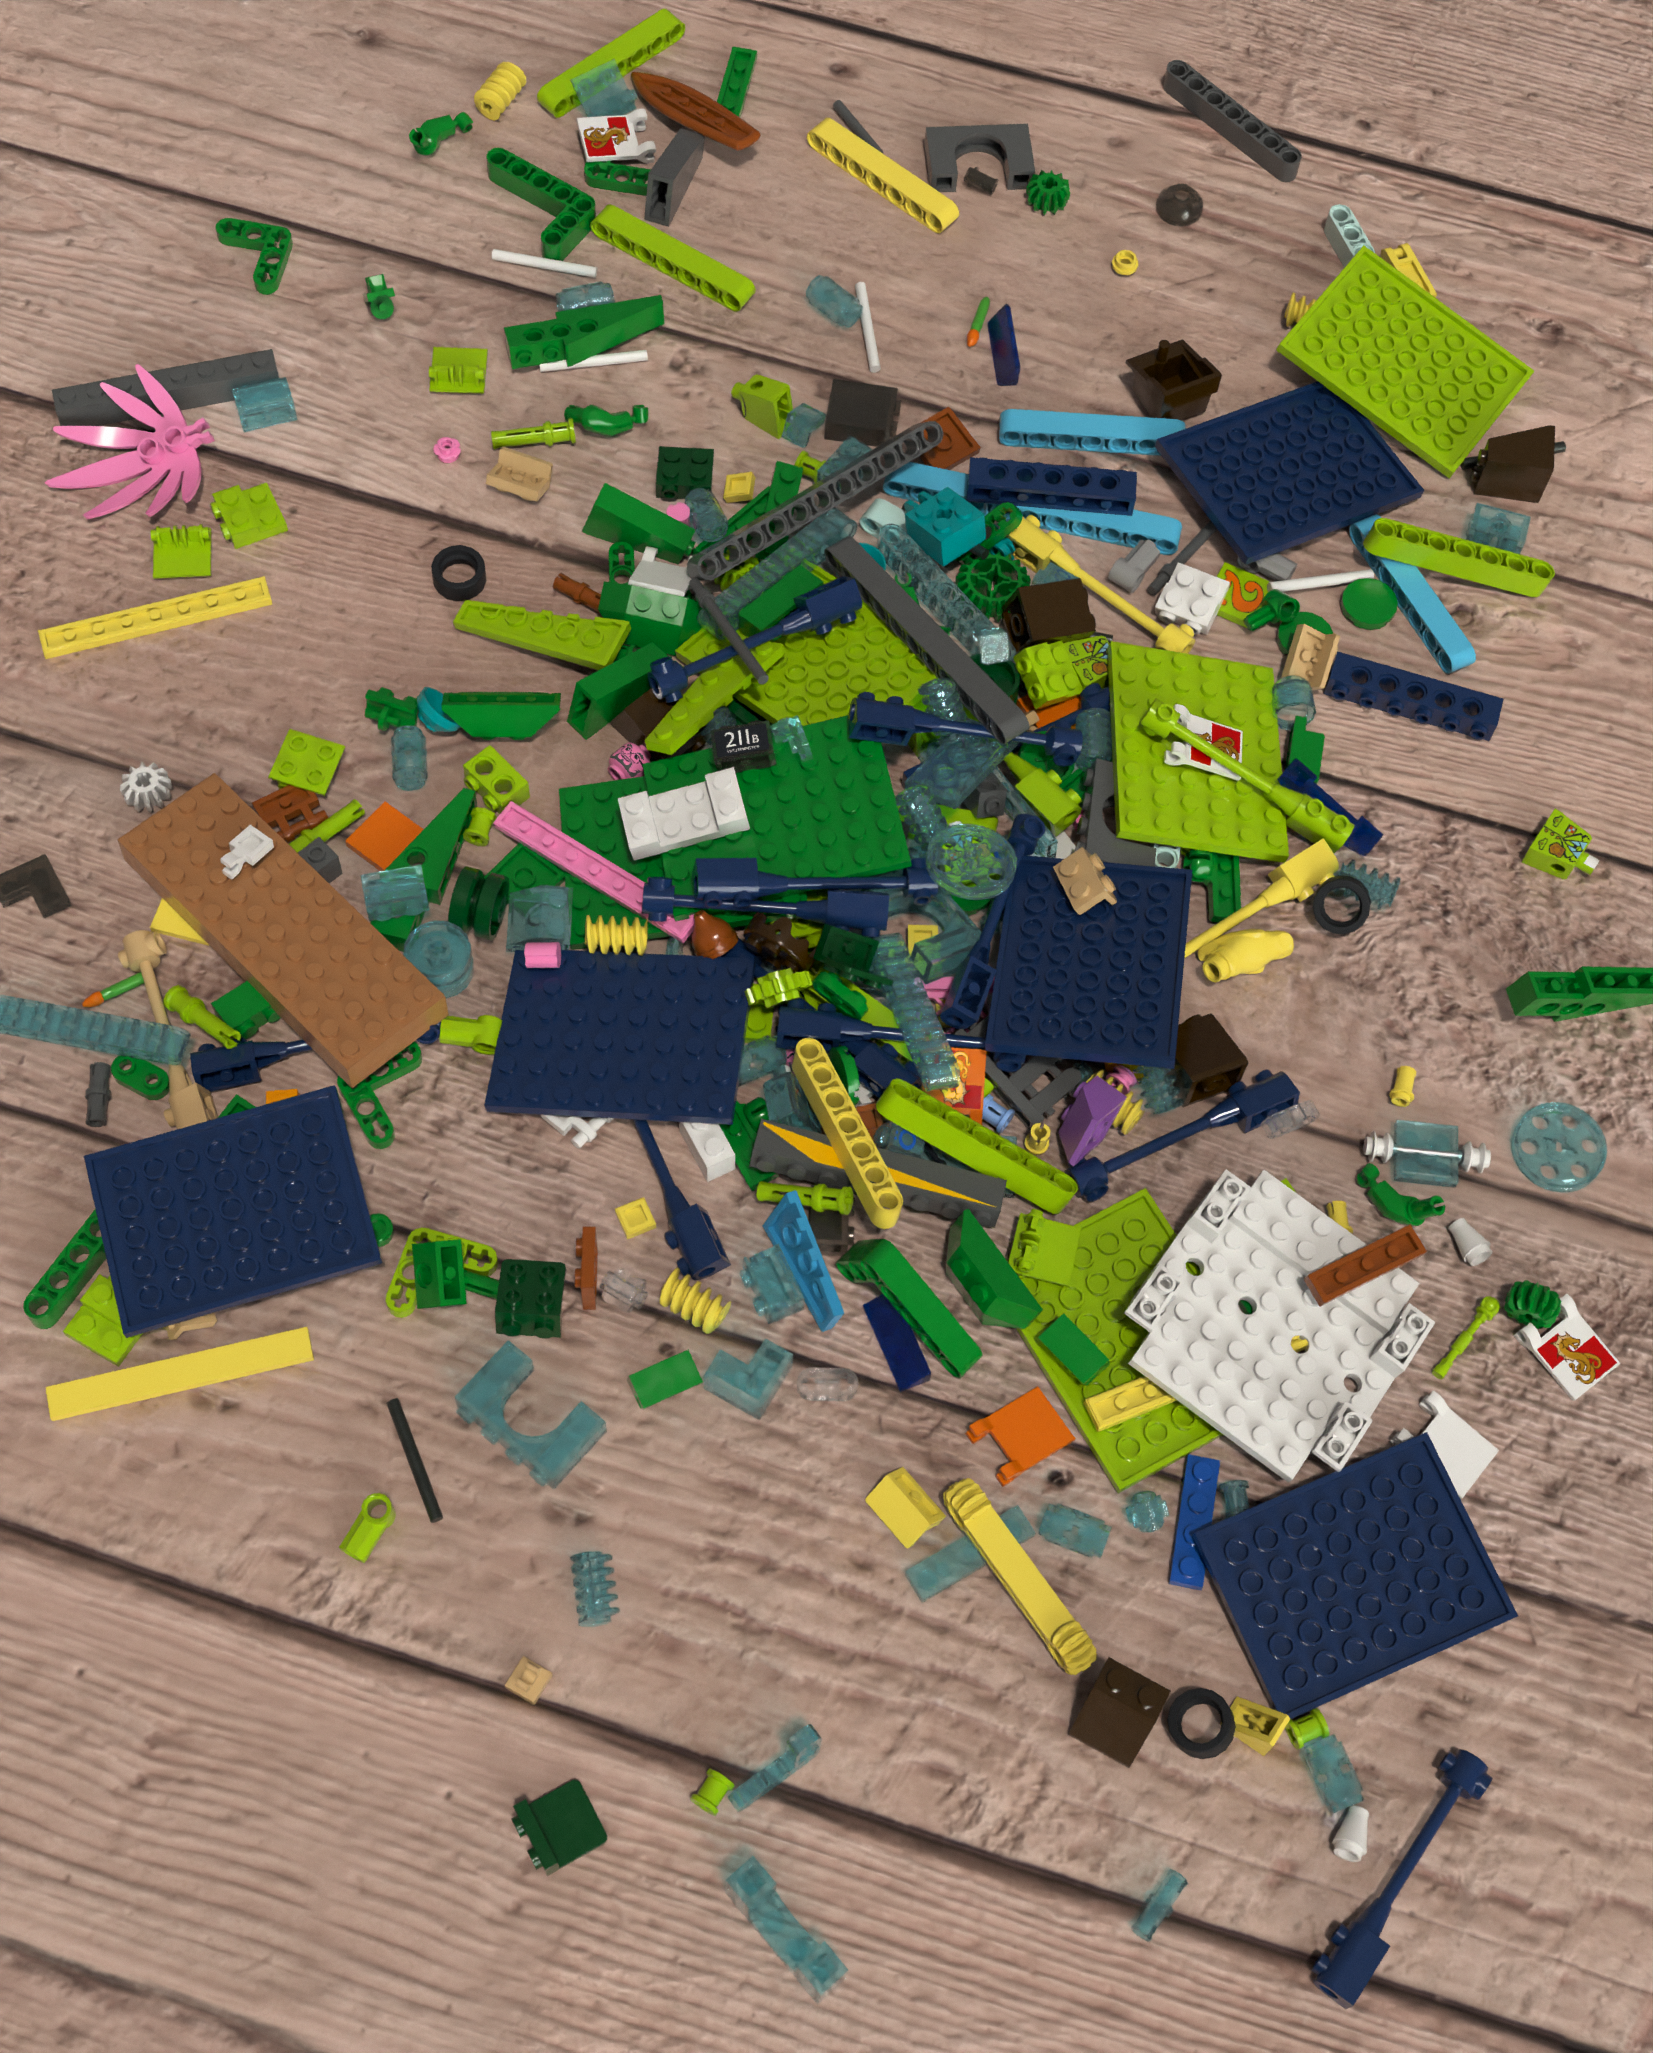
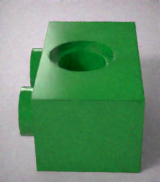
[412,1239,467,1309]

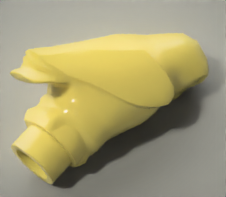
[1198,929,1294,982]

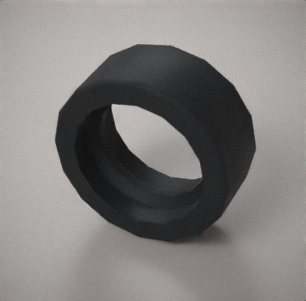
[431,545,487,601]
[1313,875,1371,935]
[1167,1688,1236,1759]

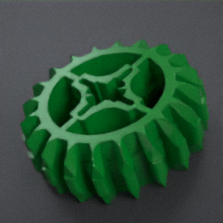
[955,550,1031,622]

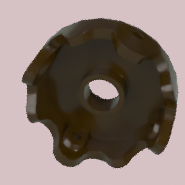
[743,912,817,973]

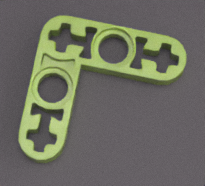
[386,1227,498,1318]

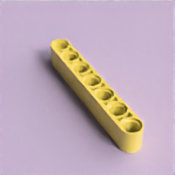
[807,118,959,233]
[792,1038,903,1229]

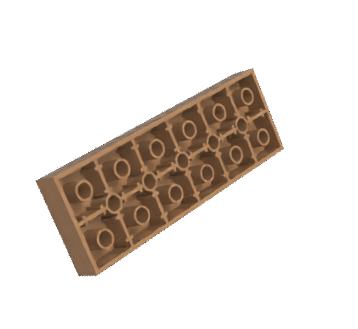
[117,773,449,1088]

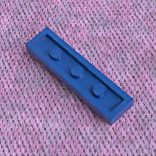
[1168,1454,1220,1591]

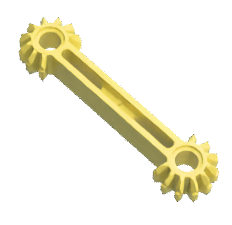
[943,1478,1097,1675]

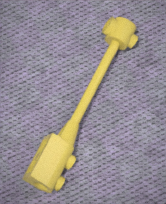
[1006,515,1195,654]
[1185,838,1339,958]

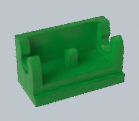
[1038,1313,1110,1386]
[627,1349,703,1410]

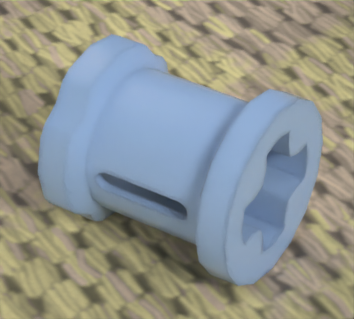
[983,1094,1015,1134]

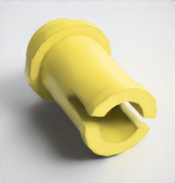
[1389,1066,1417,1107]
[1025,1123,1050,1155]
[1326,1201,1353,1233]

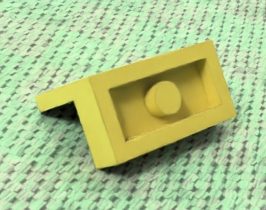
[865,1467,946,1548]

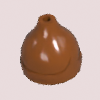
[692,910,738,959]

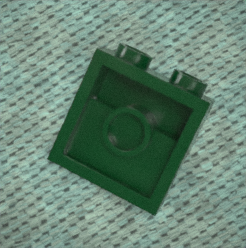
[656,446,714,501]

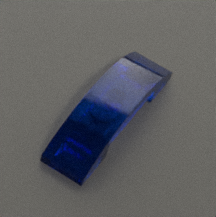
[1278,758,1384,856]

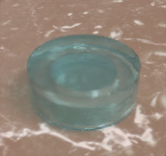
[666,937,683,955]

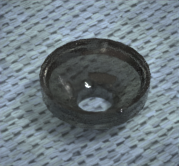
[1156,184,1203,226]

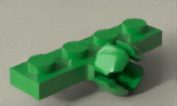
[1183,849,1241,923]
[719,1097,779,1191]

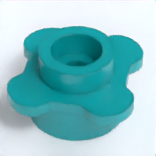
[989,537,1016,561]

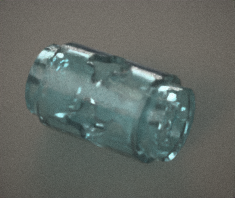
[806,275,863,328]
[556,281,615,312]
[684,488,728,542]
[391,726,428,791]
[738,1035,787,1087]
[1038,1503,1112,1558]
[1303,1734,1364,1813]

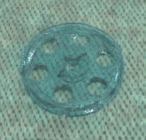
[925,824,1017,900]
[1511,1102,1607,1193]

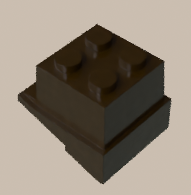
[1125,339,1222,421]

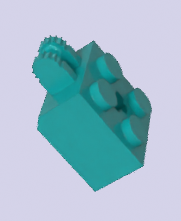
[904,487,986,567]

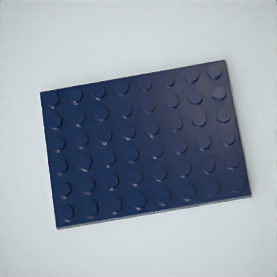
[1154,381,1424,565]
[985,855,1193,1069]
[484,948,756,1125]
[84,1085,383,1338]
[1192,1432,1518,1719]

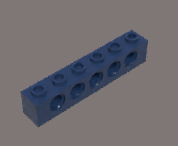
[966,457,1137,516]
[1324,651,1504,741]

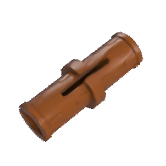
[553,573,601,614]

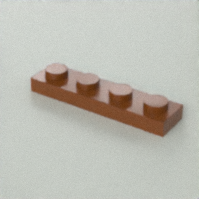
[1304,1224,1427,1307]

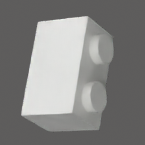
[679,1122,735,1182]

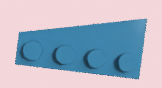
[762,1190,844,1332]

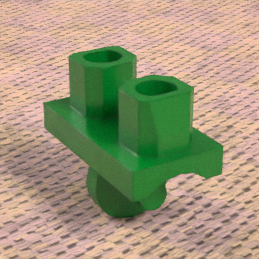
[363,274,395,319]
[365,687,418,733]

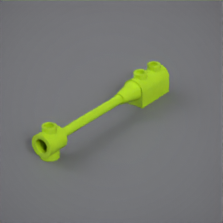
[927,682,1082,837]
[1140,698,1355,853]

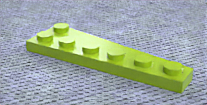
[453,600,631,670]
[644,635,785,755]

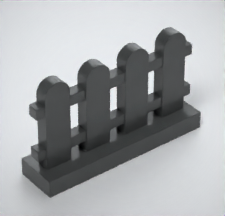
[954,1006,1081,1130]

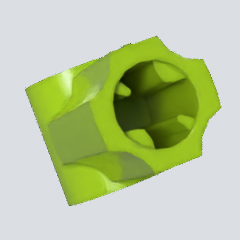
[439,1015,503,1055]
[339,1493,396,1564]

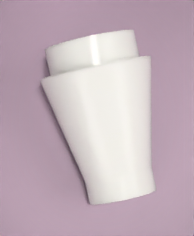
[1449,1218,1492,1266]
[1332,1806,1369,1862]

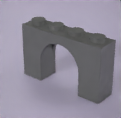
[924,124,1035,192]
[1075,758,1156,866]

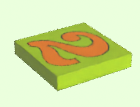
[1217,562,1270,629]

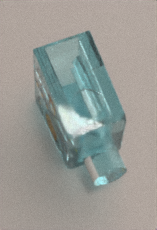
[763,1065,820,1133]

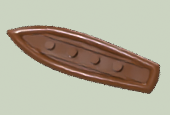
[631,72,761,151]

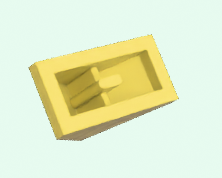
[1220,1697,1291,1756]

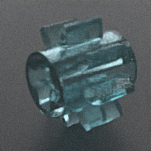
[1125,1491,1169,1532]

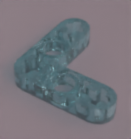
[728,1724,822,1812]

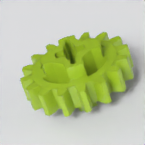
[745,968,813,1008]

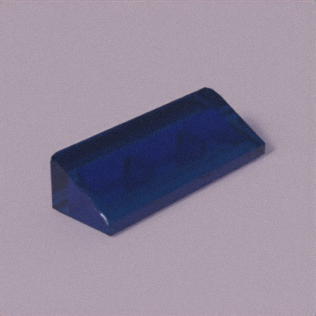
[987,304,1020,386]
[863,1294,931,1392]

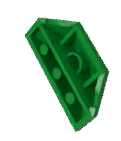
[598,581,712,656]
[441,692,561,740]
[946,1209,1043,1329]

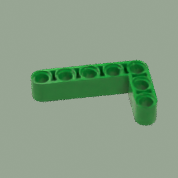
[486,148,596,261]
[23,1209,106,1329]
[835,1239,983,1379]

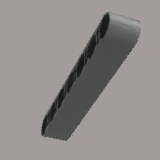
[1163,60,1302,182]

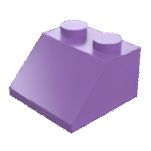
[1059,1076,1127,1166]

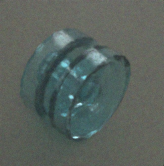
[403,921,474,998]

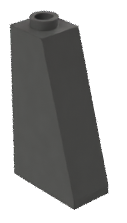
[644,128,705,227]

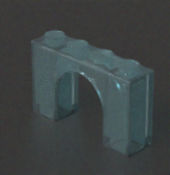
[861,868,981,984]
[454,1340,607,1490]
[725,1856,848,2005]

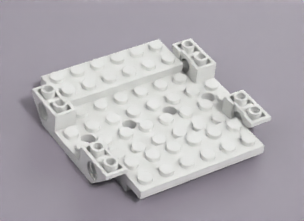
[1124,1169,1435,1483]

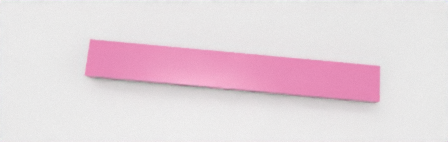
[493,801,694,943]

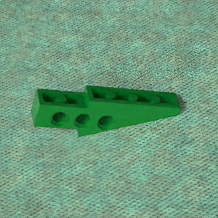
[504,295,665,369]
[370,788,477,953]
[1506,966,1653,1022]

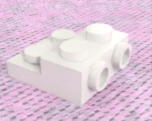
[1155,562,1230,635]

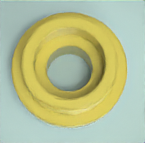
[1112,250,1138,275]

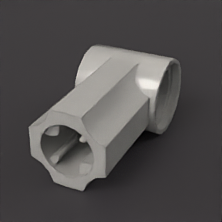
[1108,539,1160,593]
[1237,553,1298,581]

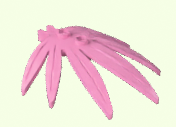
[45,364,215,519]

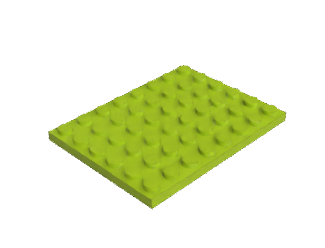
[1276,245,1534,479]
[675,550,941,731]
[1107,641,1289,863]
[1007,1188,1223,1494]

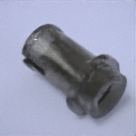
[964,167,999,195]

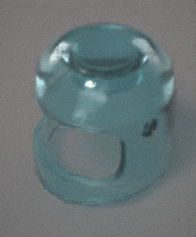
[1271,675,1316,731]

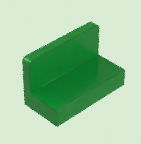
[1283,716,1325,785]

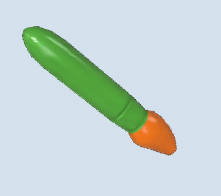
[967,297,990,347]
[82,972,144,1008]

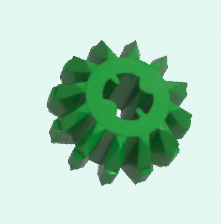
[1026,170,1070,215]
[1504,1280,1562,1329]

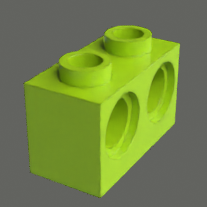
[463,745,530,814]

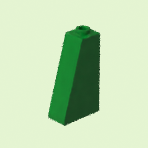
[582,483,696,564]
[567,642,668,740]

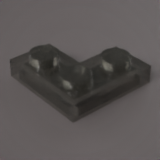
[0,854,72,918]

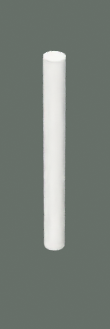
[492,249,598,278]
[855,282,881,373]
[539,350,648,372]
[1267,569,1374,592]

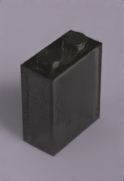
[824,379,902,447]

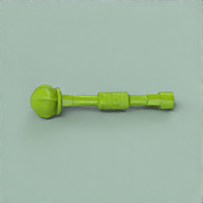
[1432,1296,1500,1380]

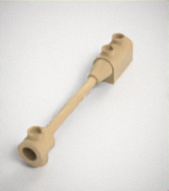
[118,930,218,1129]

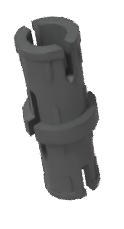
[85,1062,111,1127]

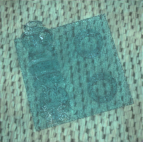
[571,59,637,117]

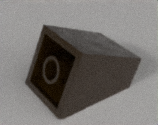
[1470,425,1555,503]
[1002,578,1096,662]
[609,689,711,762]
[1163,1013,1249,1107]
[1068,1657,1171,1768]

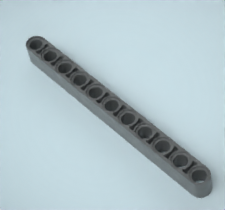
[687,421,943,581]
[824,535,1030,745]

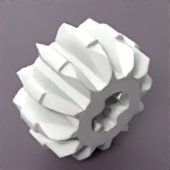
[120,761,172,813]

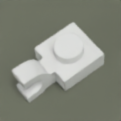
[220,825,274,880]

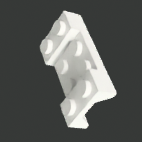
[617,767,750,860]

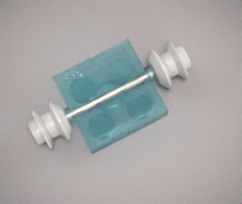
[1363,1120,1491,1187]

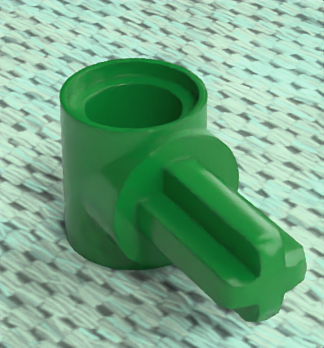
[1244,589,1300,631]

